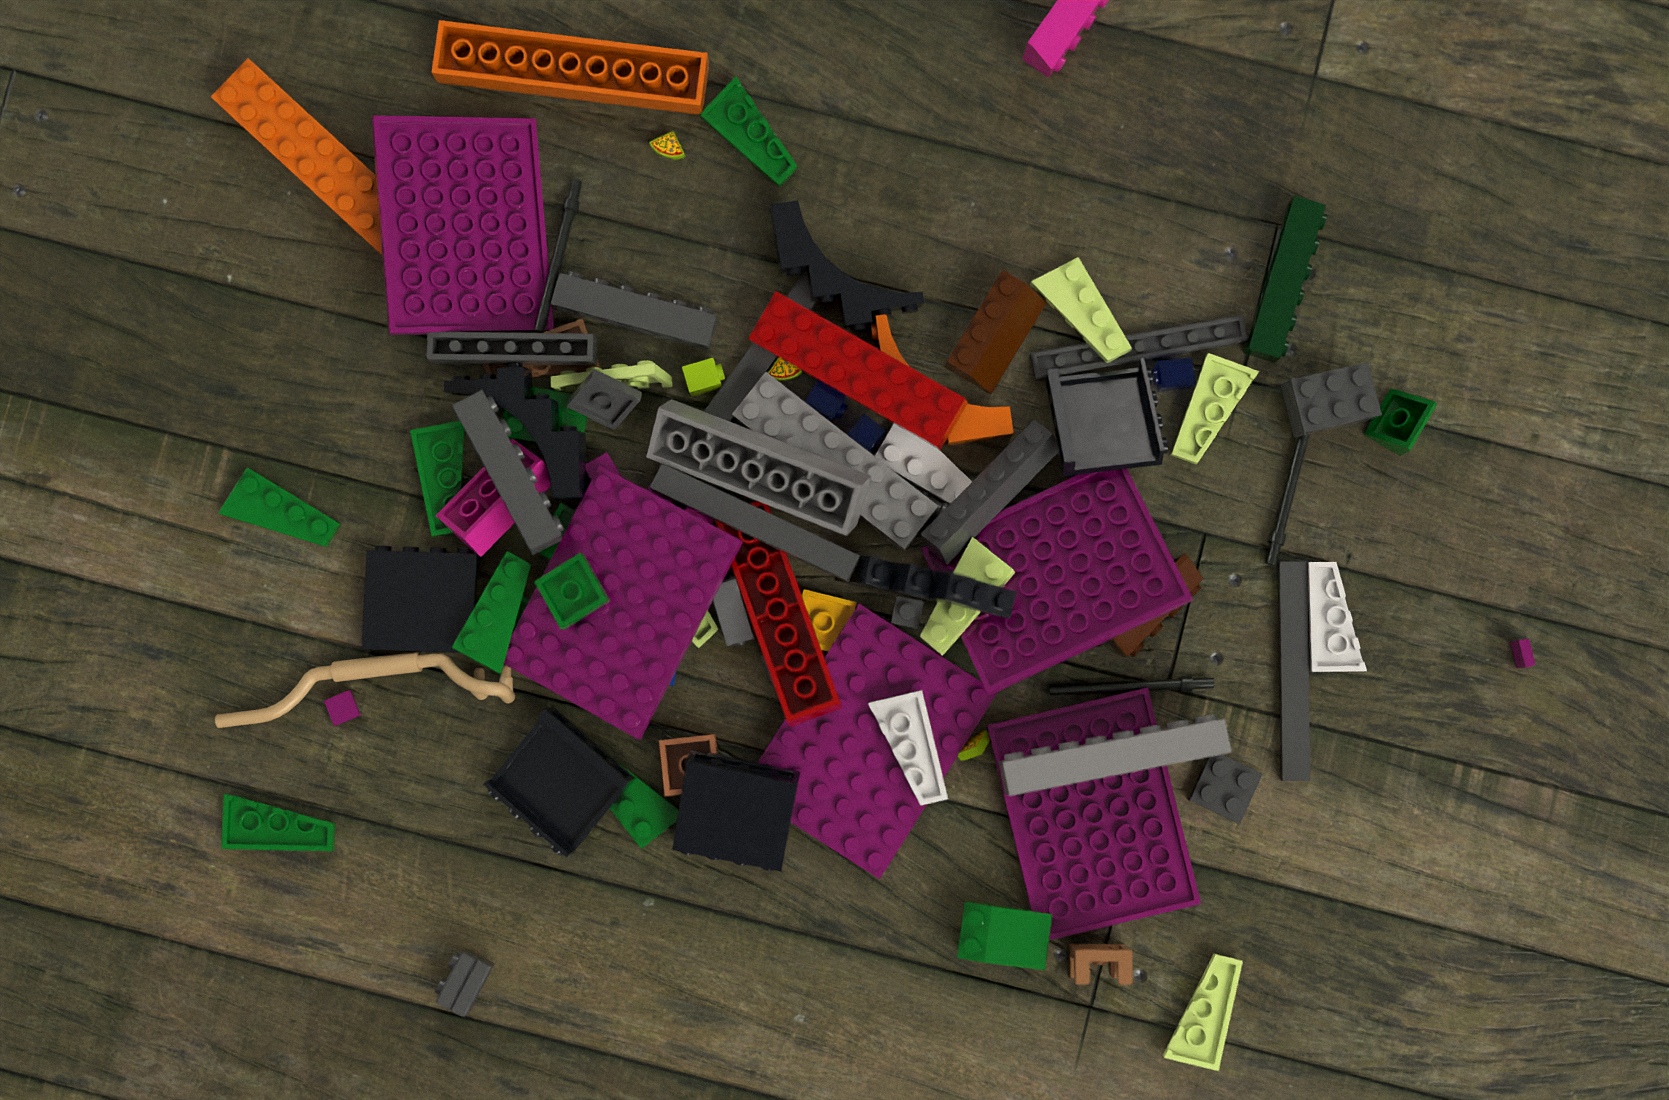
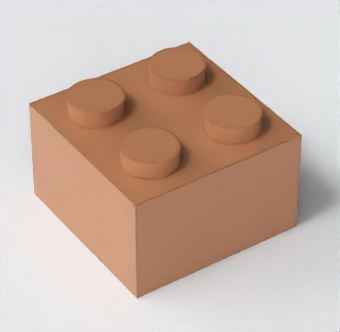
[659,734,718,796]

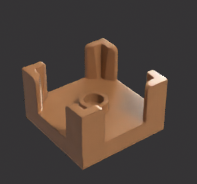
[1069,944,1132,985]

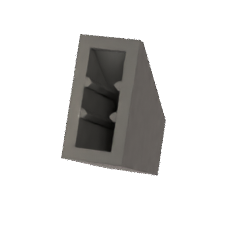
[713,565,753,646]

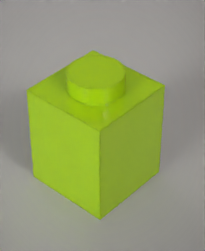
[682,358,725,397]

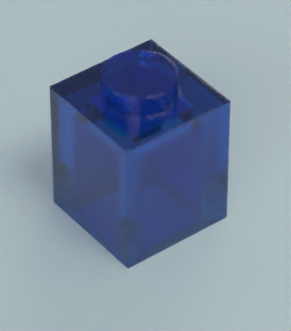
[1152,357,1195,392]
[805,380,848,423]
[847,414,885,452]

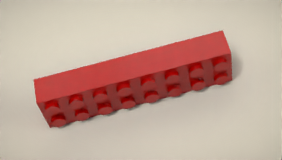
[748,291,968,450]
[716,501,843,727]

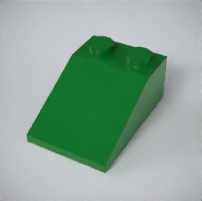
[957,900,1053,970]

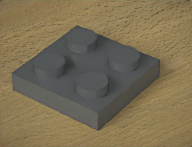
[567,369,642,430]
[1188,754,1263,824]

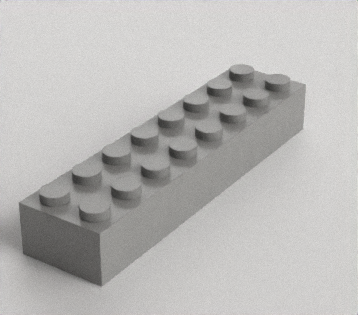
[732,372,938,552]
[646,399,871,535]
[998,714,1231,796]

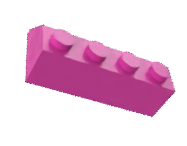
[1023,0,1109,78]
[436,438,551,557]

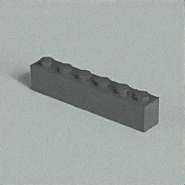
[550,271,718,351]
[427,332,597,366]
[452,390,564,555]
[920,420,1058,565]

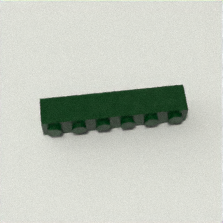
[1244,195,1327,363]

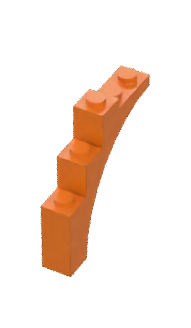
[871,314,1014,446]

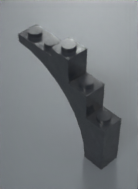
[770,200,924,332]
[444,362,586,500]
[834,555,1016,619]

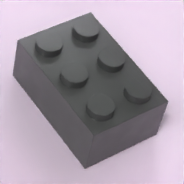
[1281,362,1382,438]

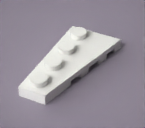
[875,424,972,505]
[1307,562,1367,672]
[868,690,948,805]

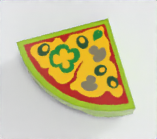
[649,131,685,160]
[768,358,802,381]
[958,730,990,761]

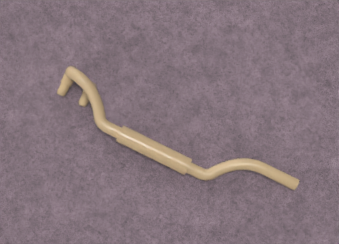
[215,651,515,728]

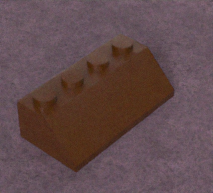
[945,270,1046,395]
[1107,553,1204,658]

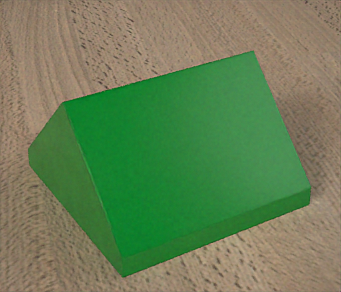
[1364,388,1437,456]

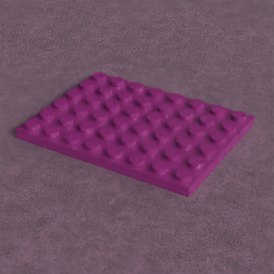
[371,115,554,335]
[504,465,743,739]
[921,469,1193,695]
[757,604,998,879]
[987,688,1201,940]

